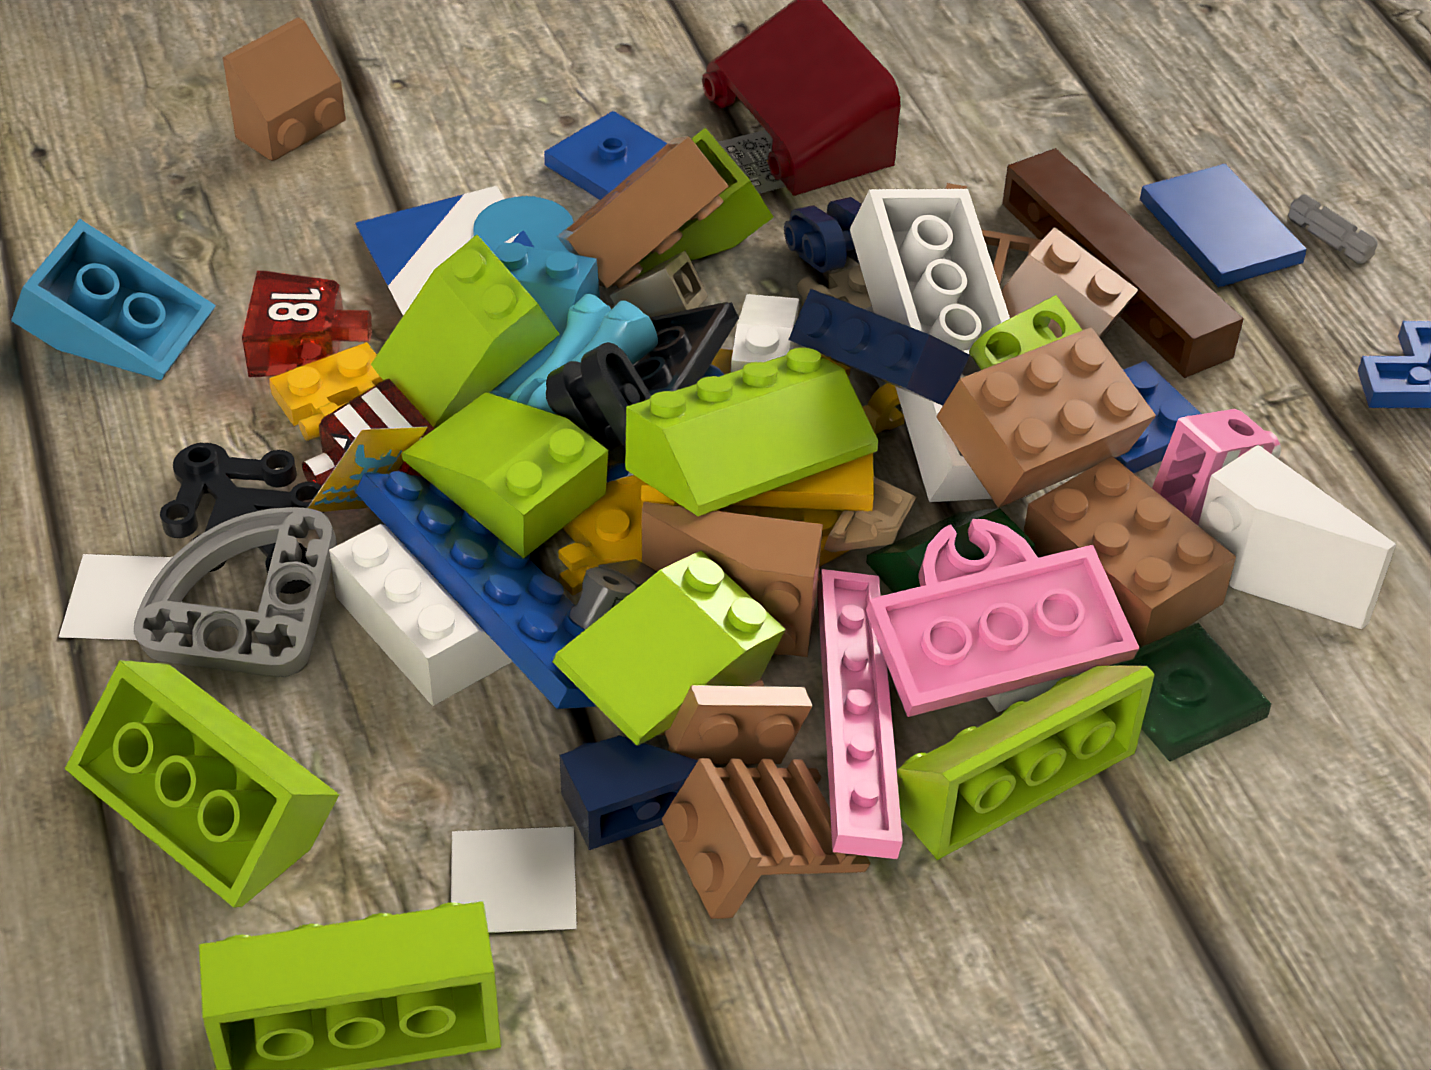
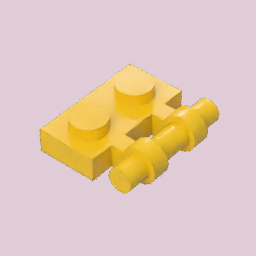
[269,342,403,441]

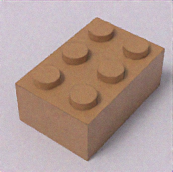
[557,136,729,288]
[936,327,1156,508]
[1023,456,1236,656]

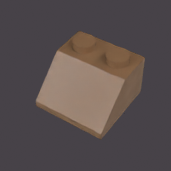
[223,17,346,162]
[1001,227,1138,340]

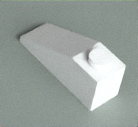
[731,294,799,373]

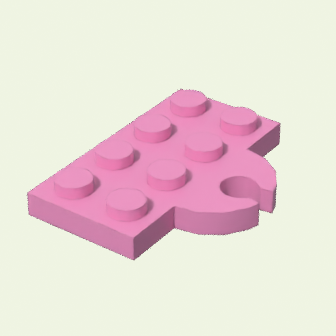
[866,519,1139,717]

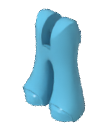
[508,294,658,414]

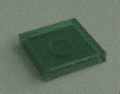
[1109,623,1272,762]

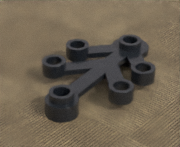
[160,443,324,594]

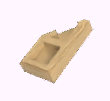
[824,477,917,552]

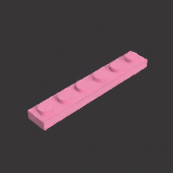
[817,569,903,859]

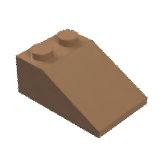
[642,502,823,657]

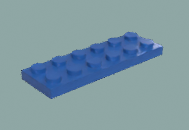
[355,471,597,709]

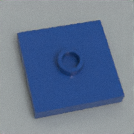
[544,111,668,200]

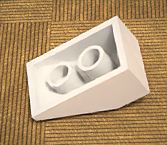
[1198,445,1396,629]

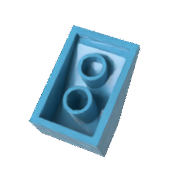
[11,219,216,380]
[490,241,600,399]

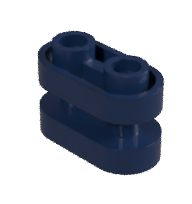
[784,197,862,273]

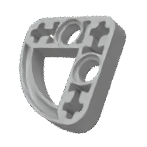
[134,507,337,677]

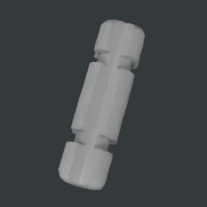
[1288,194,1378,264]

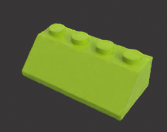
[625,348,878,516]
[65,660,340,908]
[897,666,1155,860]

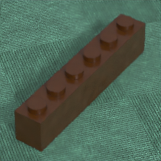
[1002,148,1244,378]

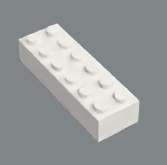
[850,189,1033,502]

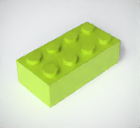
[199,901,501,1070]

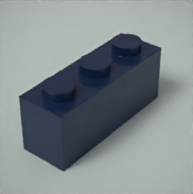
[788,289,970,406]

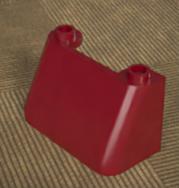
[702,0,900,196]

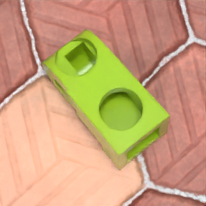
[969,295,1082,370]

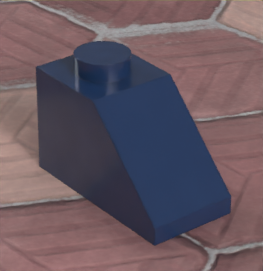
[559,735,698,851]

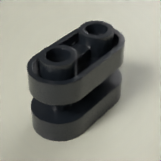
[546,342,651,471]

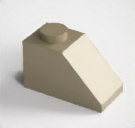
[610,251,708,318]

